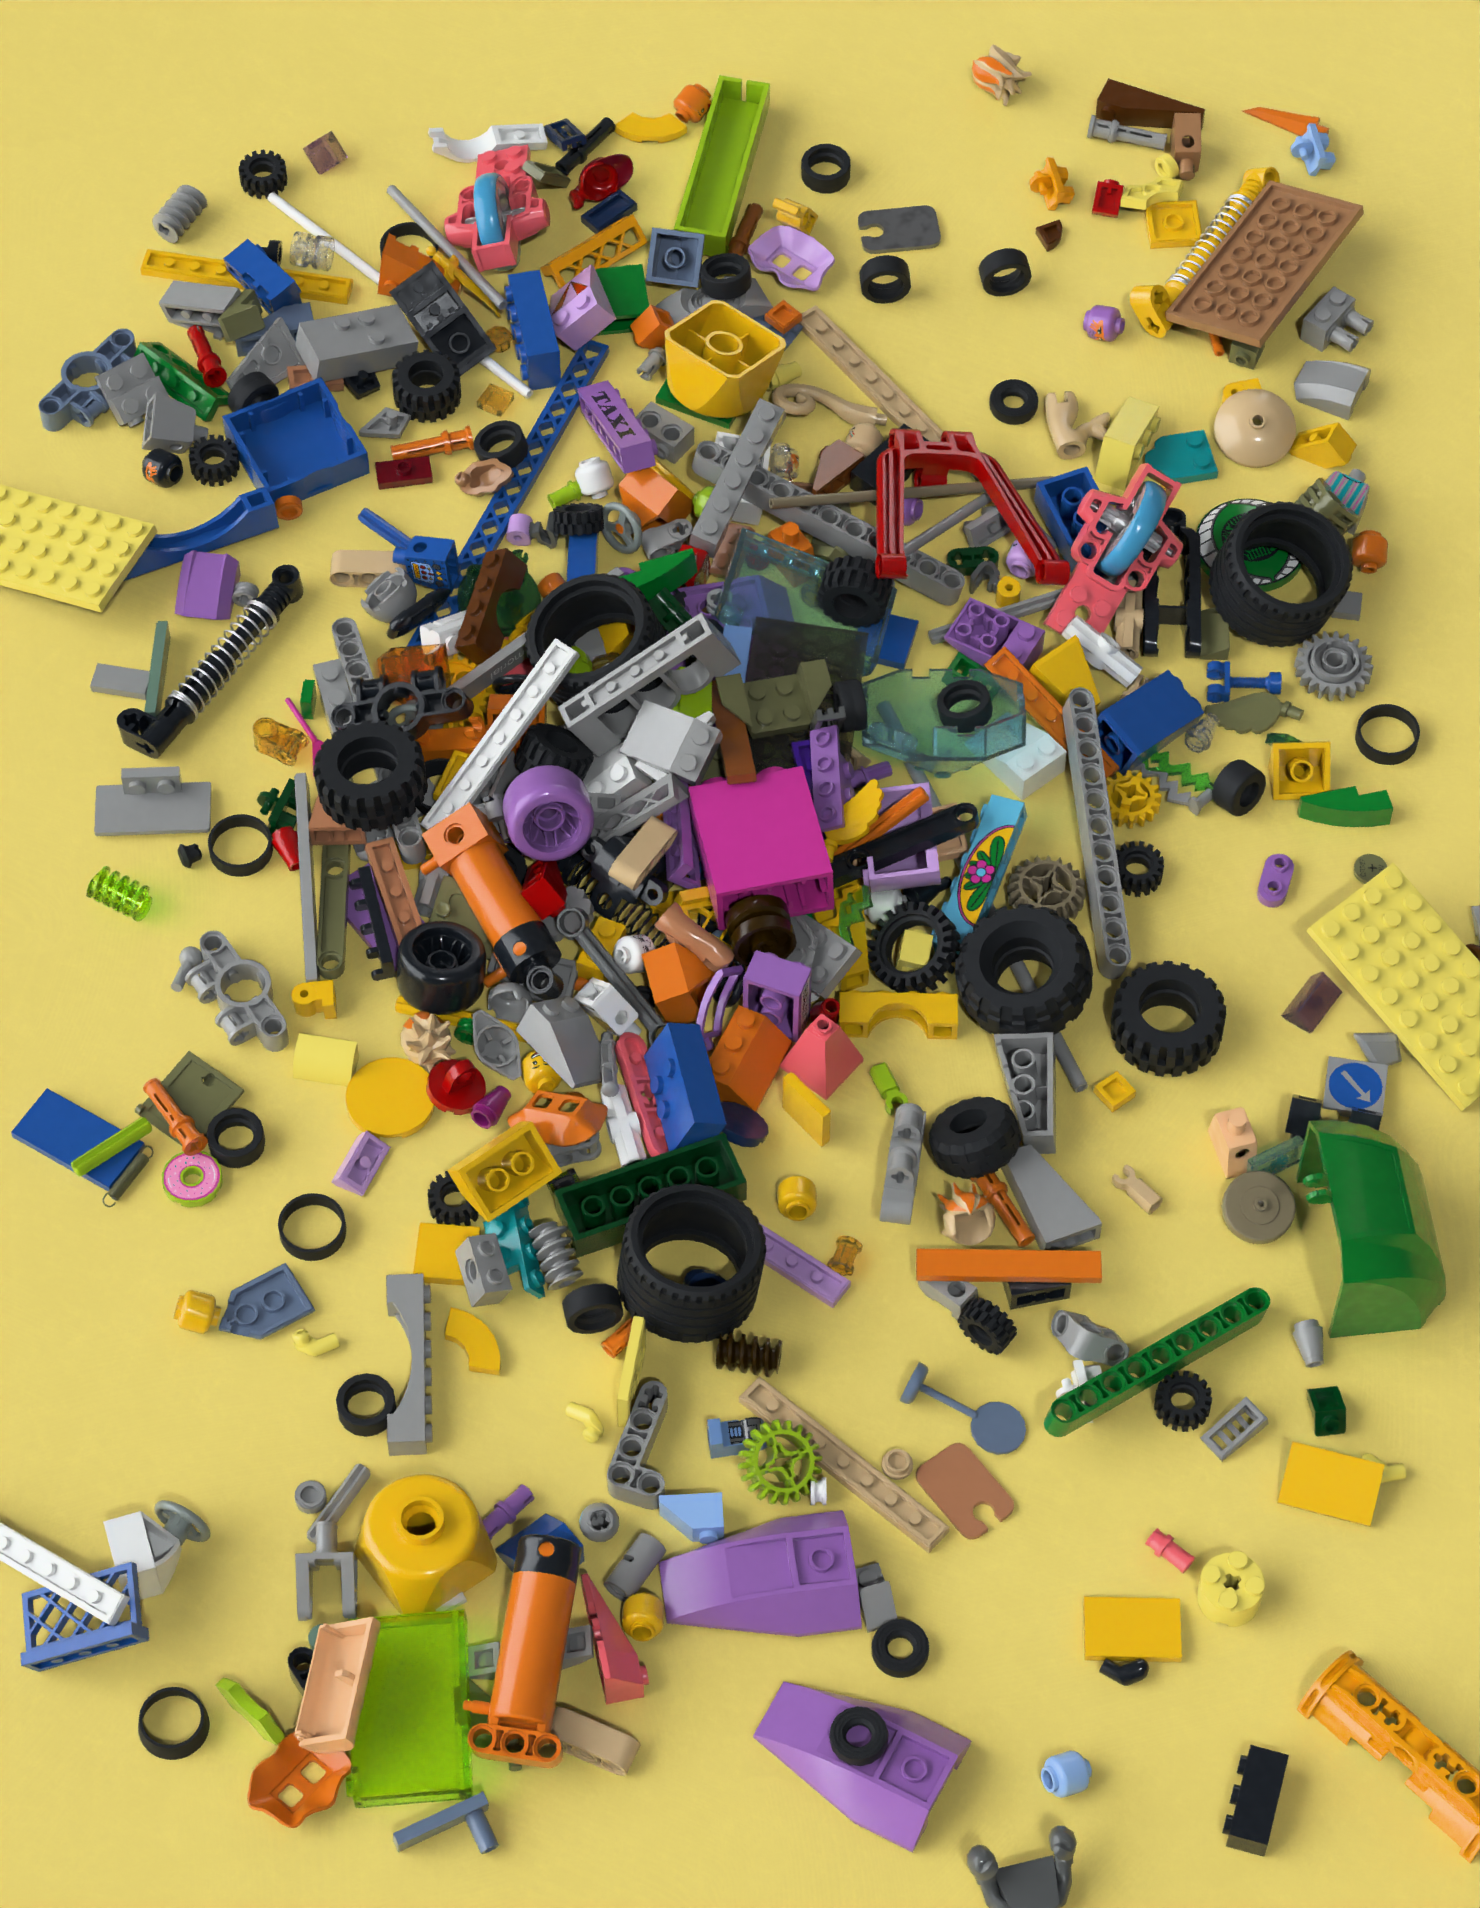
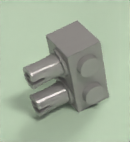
[1300,286,1374,352]

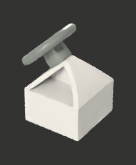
[103,1500,210,1600]

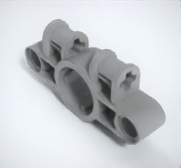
[185,931,289,1052]
[880,1103,926,1225]

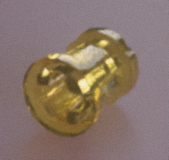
[827,1236,863,1276]

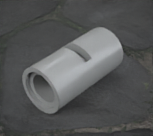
[604,1533,666,1602]

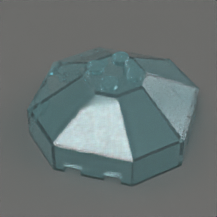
[861,669,1026,778]

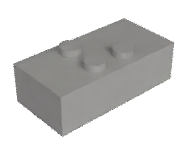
[295,304,419,382]

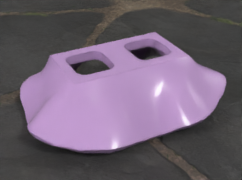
[748,225,835,291]

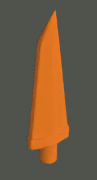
[1243,107,1329,136]

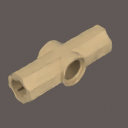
[1114,580,1144,659]

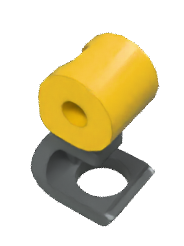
[969,561,1021,608]

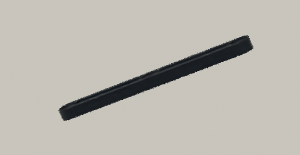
[831,803,979,889]

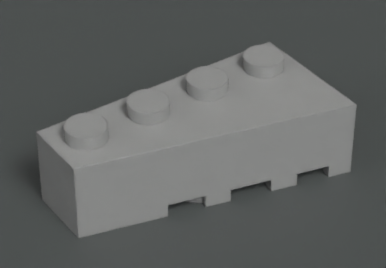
[994,1032,1056,1154]

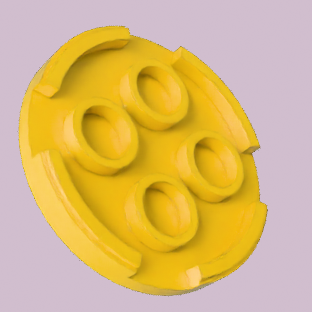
[346,1057,435,1139]

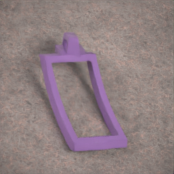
[696,965,743,1051]

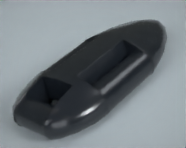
[387,588,451,639]

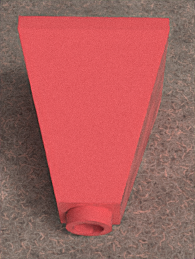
[780,1013,864,1100]

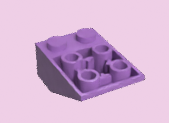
[944,597,1045,671]

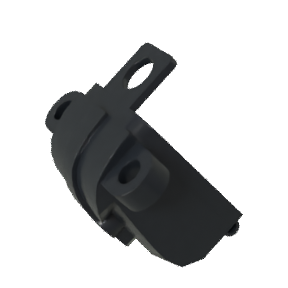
[580,831,674,920]

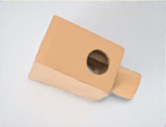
[1208,1107,1257,1179]

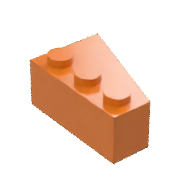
[377,233,463,297]

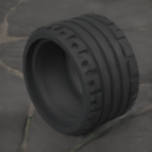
[1209,501,1353,647]
[525,573,667,714]
[617,1184,766,1343]

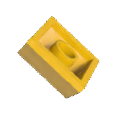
[1268,741,1331,800]

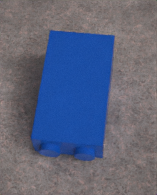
[1097,670,1205,776]

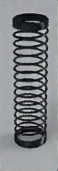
[561,854,670,949]

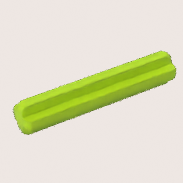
[71,1117,152,1177]

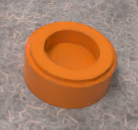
[275,495,303,520]

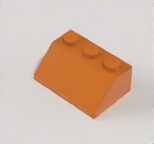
[709,1005,792,1112]

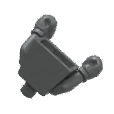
[967,1826,1077,1908]

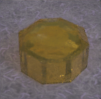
[486,326,512,353]

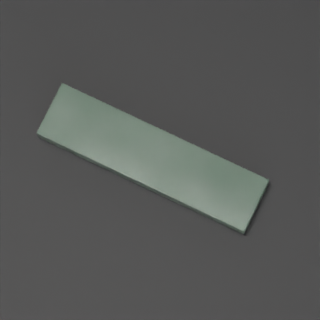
[144,621,171,717]

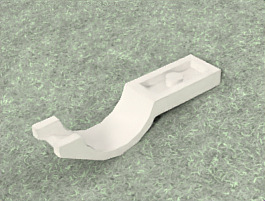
[428,123,548,163]

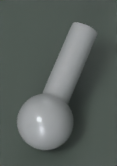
[171,946,203,992]

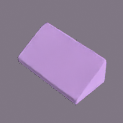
[331,1130,391,1196]

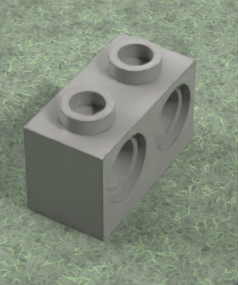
[635,401,694,464]

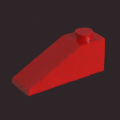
[521,860,568,920]

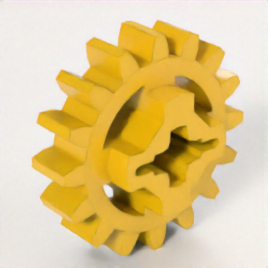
[1106,770,1162,829]

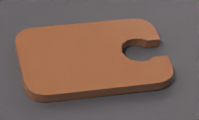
[916,1443,1014,1539]

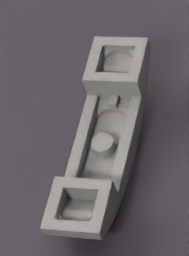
[468,1625,594,1680]

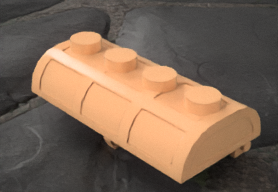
[294,1617,381,1754]

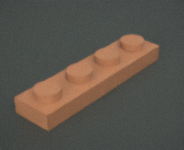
[365,837,422,949]

